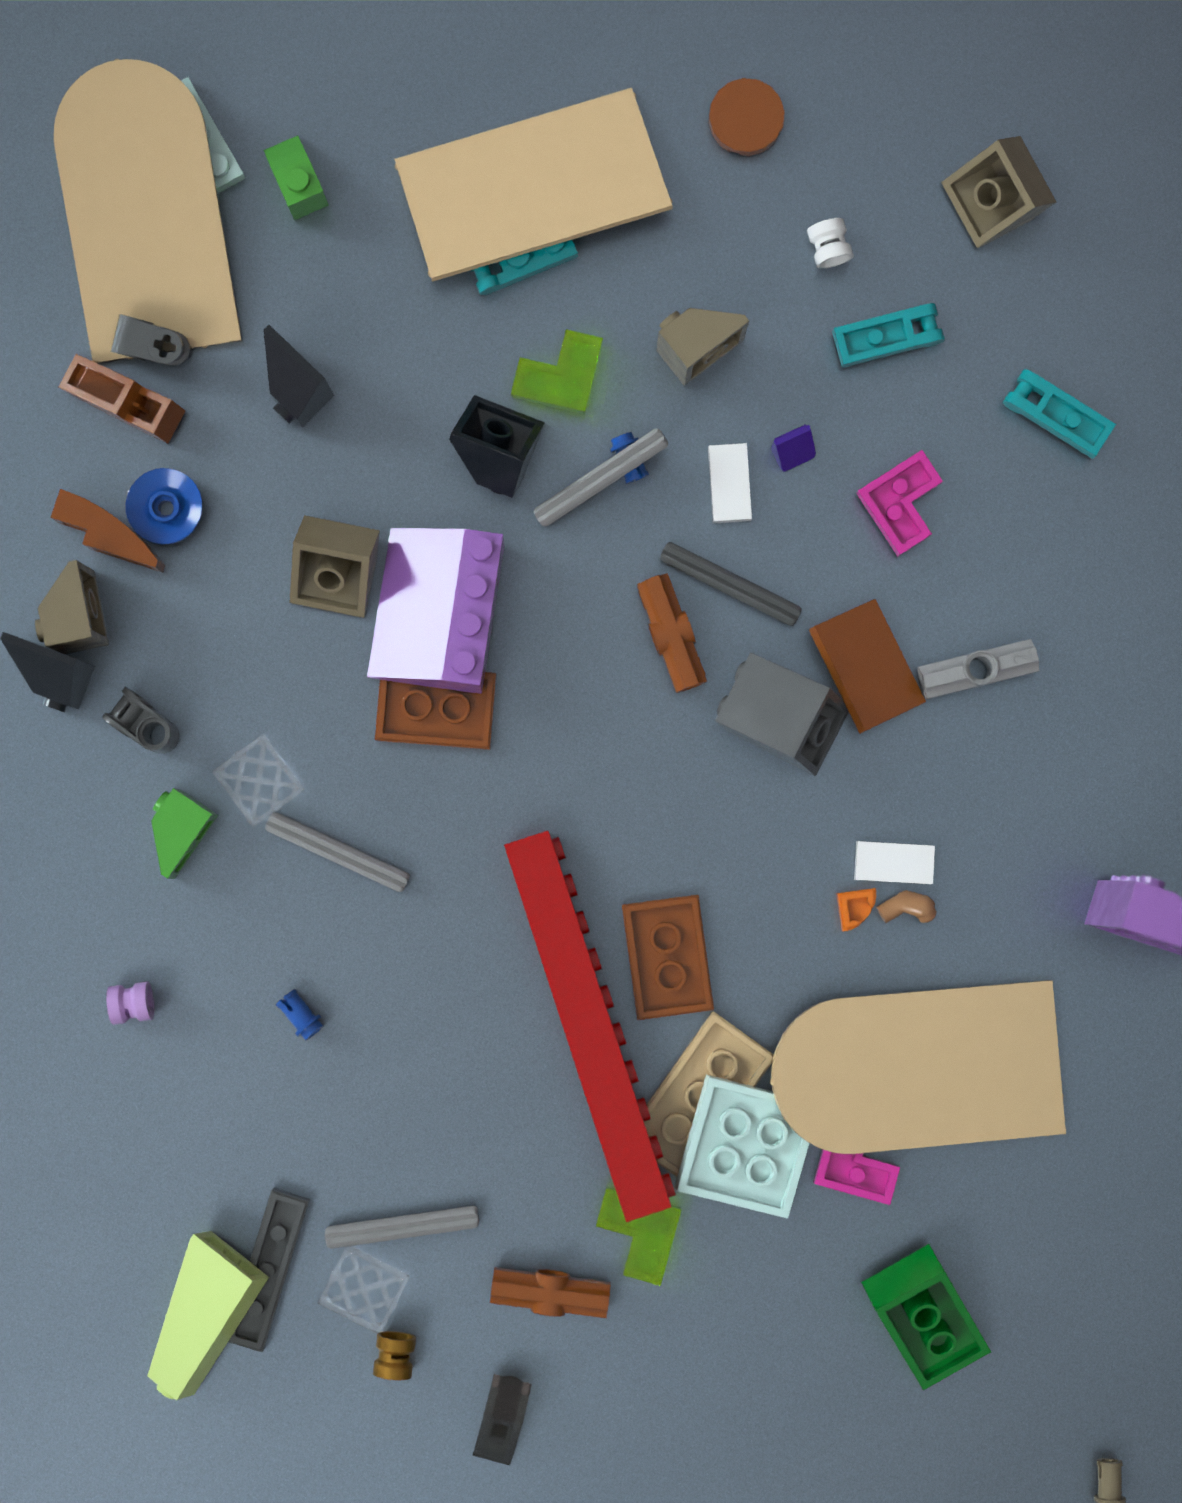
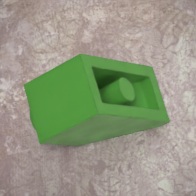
[263,135,329,220]
[151,788,218,879]

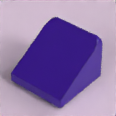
[771,424,816,472]

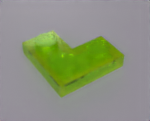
[511,329,603,415]
[596,1186,682,1286]

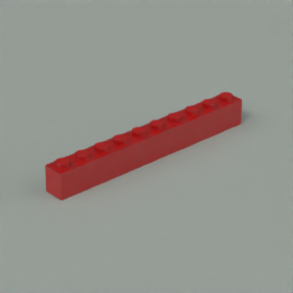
[504,830,676,1223]

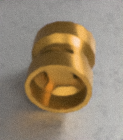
[373,1331,416,1380]

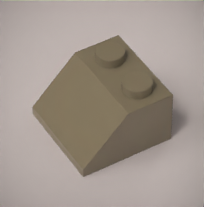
[941,136,1057,248]
[656,308,749,386]
[290,515,380,618]
[35,560,109,654]

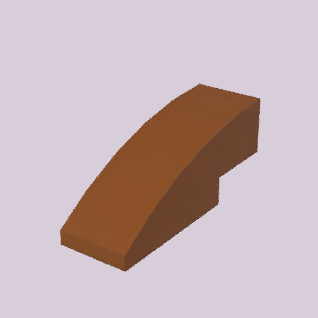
[58,354,186,444]
[50,489,165,573]

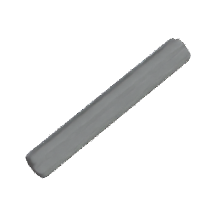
[534,428,669,526]
[265,812,410,892]
[325,1206,479,1249]

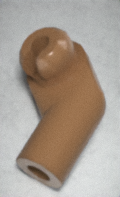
[876,890,937,923]

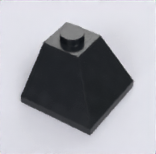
[263,325,334,428]
[449,395,545,498]
[0,632,95,713]

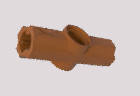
[637,573,707,693]
[490,1267,611,1318]

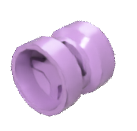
[106,981,154,1025]

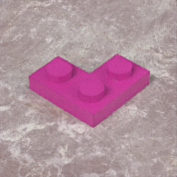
[856,450,943,557]
[813,1149,900,1205]

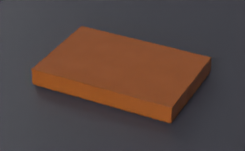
[809,599,926,734]
[375,672,497,750]
[622,894,714,1020]

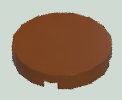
[709,78,785,156]

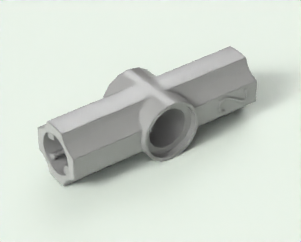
[917,639,1040,700]

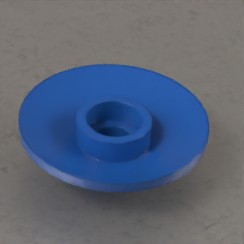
[125,468,203,545]

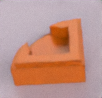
[836,888,876,932]

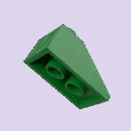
[861,1244,991,1390]

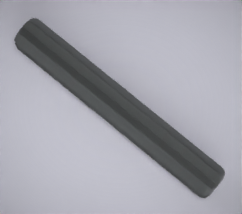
[660,542,802,626]

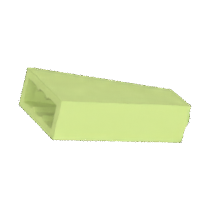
[147,1231,269,1400]

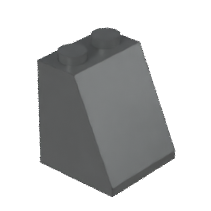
[715,652,849,776]

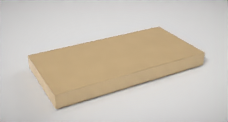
[644,1010,774,1177]

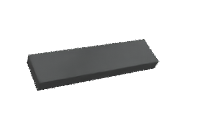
[228,1188,310,1352]

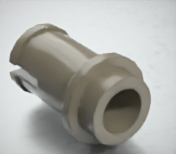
[1094,1458,1126,1503]

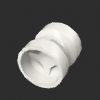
[807,218,854,269]

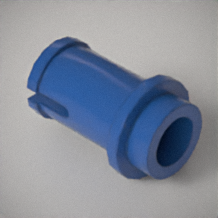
[610,432,649,484]
[276,989,324,1041]

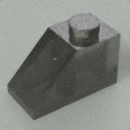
[472,1374,532,1465]

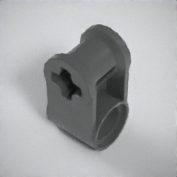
[111,314,190,366]
[102,686,179,754]

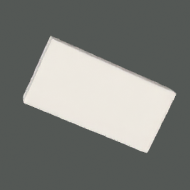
[708,443,752,523]
[854,841,935,884]

